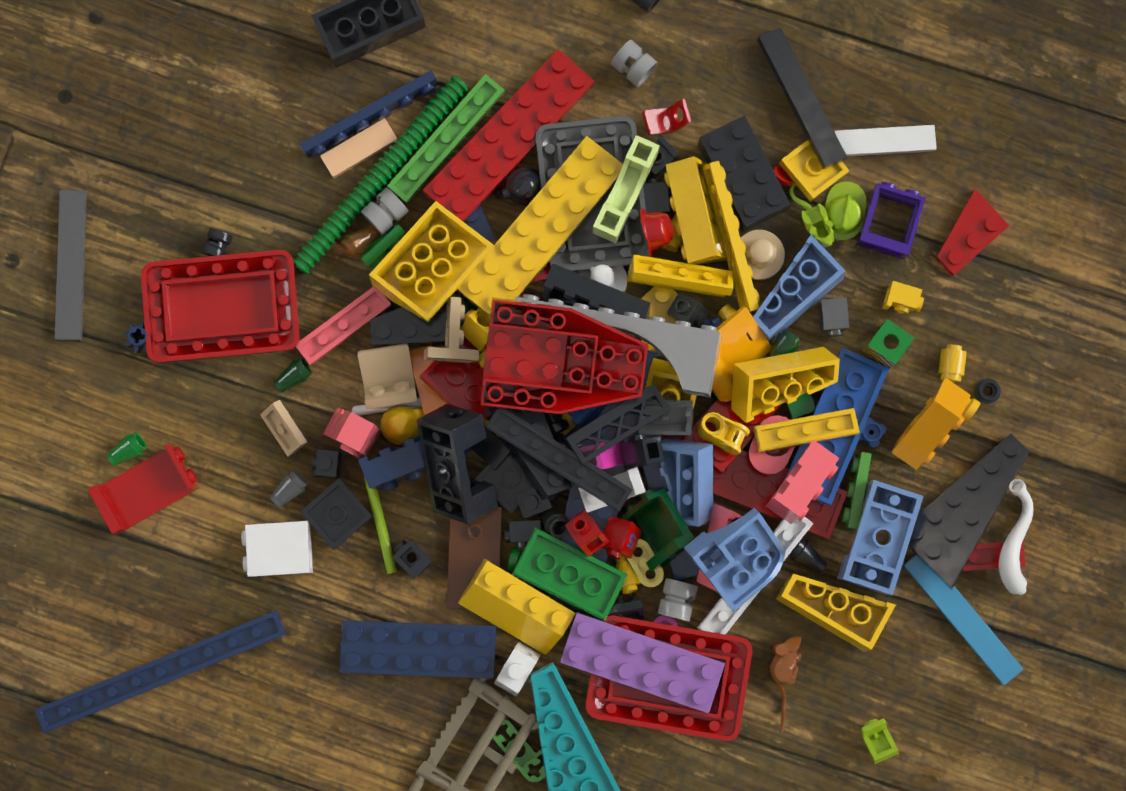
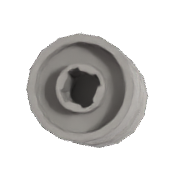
[611,40,658,87]
[360,187,409,235]
[657,578,698,622]

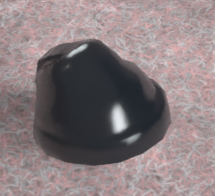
[492,167,541,207]

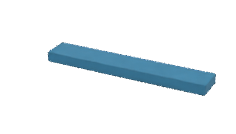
[902,554,1023,685]

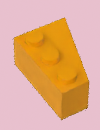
[891,377,971,470]

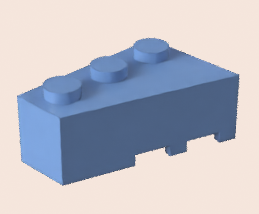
[659,438,713,527]

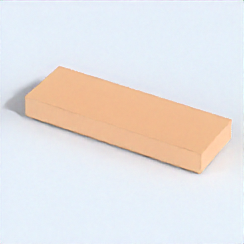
[320,118,398,178]

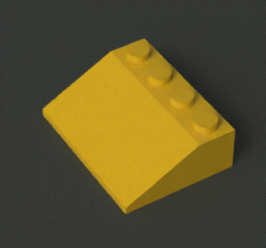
[369,201,494,322]

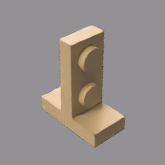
[424,297,479,363]

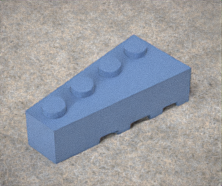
[753,235,846,343]

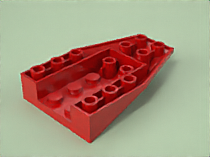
[480,297,648,414]

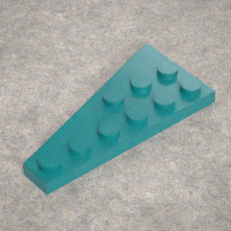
[530,662,620,791]

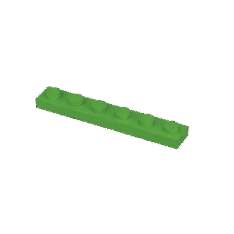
[387,74,505,204]

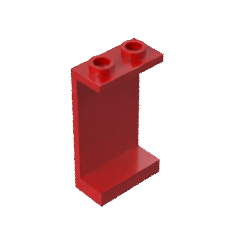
[87,443,198,535]

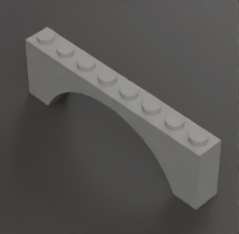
[515,294,722,398]

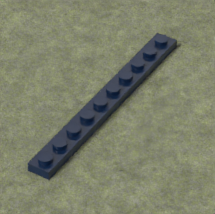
[34,610,287,733]

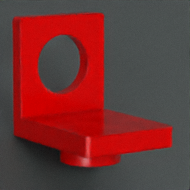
[642,99,691,136]

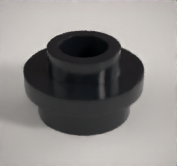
[975,378,1001,404]

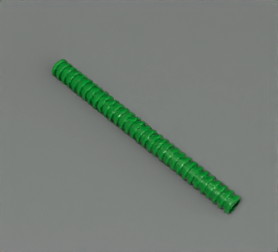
[293,75,469,275]

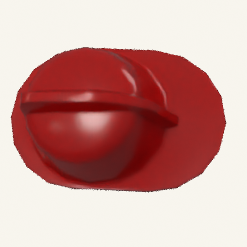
[640,208,674,258]

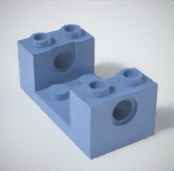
[837,480,923,595]

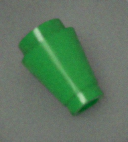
[107,432,147,466]

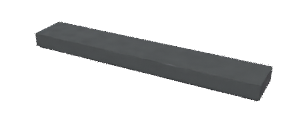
[55,190,87,341]

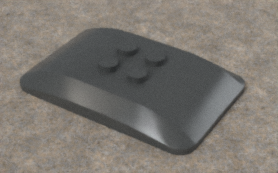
[536,116,649,272]

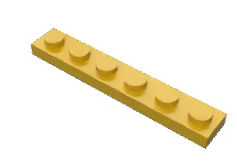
[701,161,760,312]

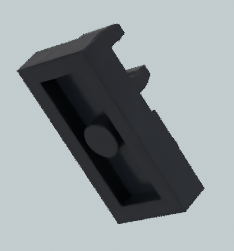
[591,592,644,621]

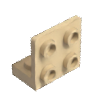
[358,344,417,410]

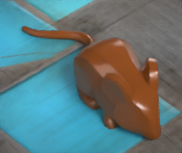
[769,636,802,732]

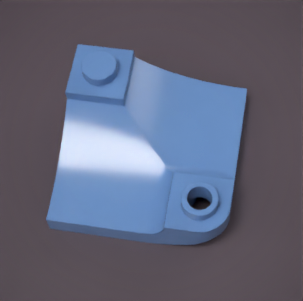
[684,508,785,612]

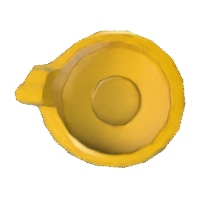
[381,406,424,445]

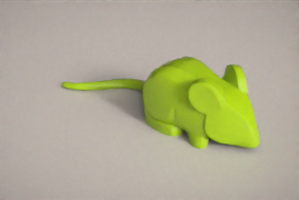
[789,183,834,247]

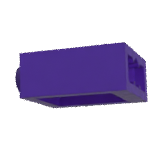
[856,182,926,259]

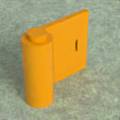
[712,305,772,402]

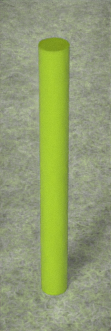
[363,475,397,574]

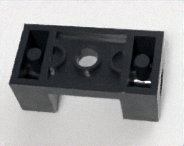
[417,404,498,525]

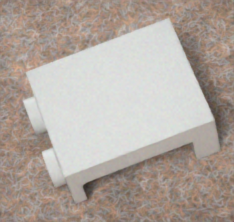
[241,521,313,577]

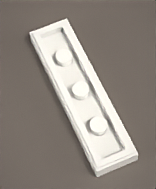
[834,125,936,156]

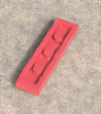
[296,287,392,366]

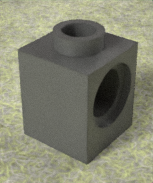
[818,298,850,337]

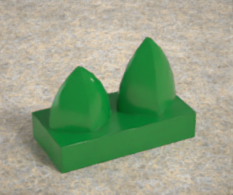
[358,222,405,269]

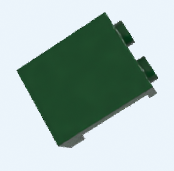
[620,489,695,571]

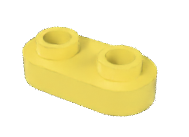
[627,539,664,587]

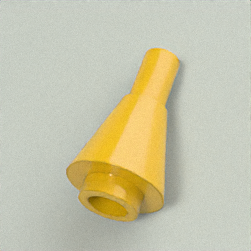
[616,557,641,594]

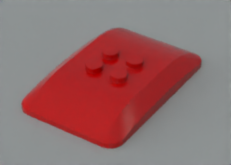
[141,250,300,363]
[586,615,752,741]

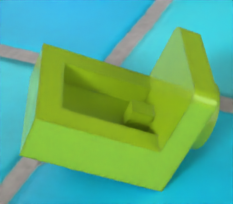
[861,719,899,764]

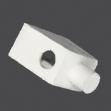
[494,642,541,697]

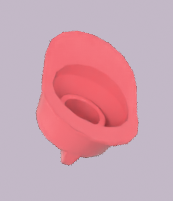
[749,415,795,475]

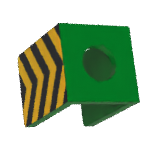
[862,319,914,370]

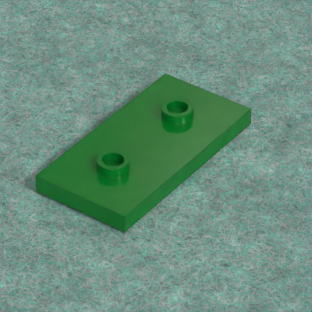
[512,528,628,621]

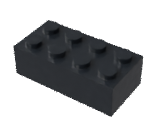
[312,0,426,68]
[697,115,791,232]

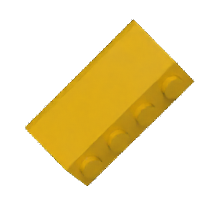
[664,156,727,265]
[458,559,576,655]

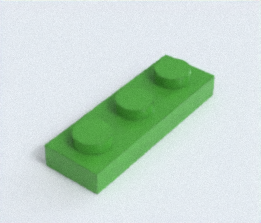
[842,452,872,530]

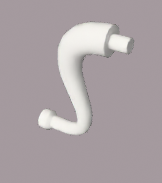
[999,479,1033,595]

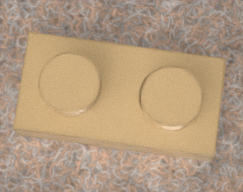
[260,400,307,457]

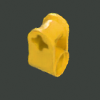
[697,412,750,455]

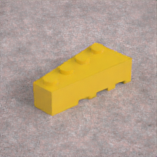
[731,347,840,423]
[776,574,896,652]

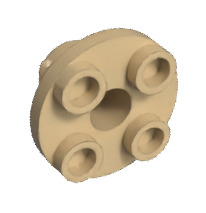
[740,230,785,280]

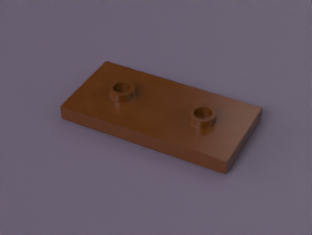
[447,507,502,609]

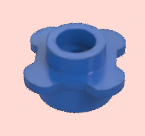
[859,417,886,447]

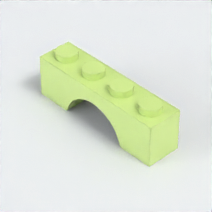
[593,135,660,244]

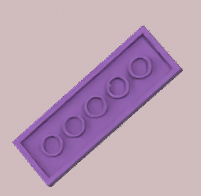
[560,613,725,713]

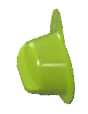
[825,182,866,240]

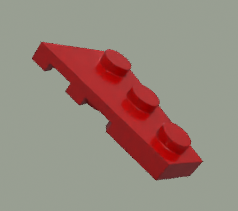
[935,189,1010,276]

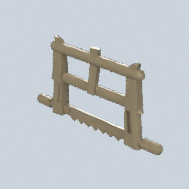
[408,660,538,791]

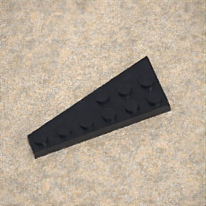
[908,434,1029,590]

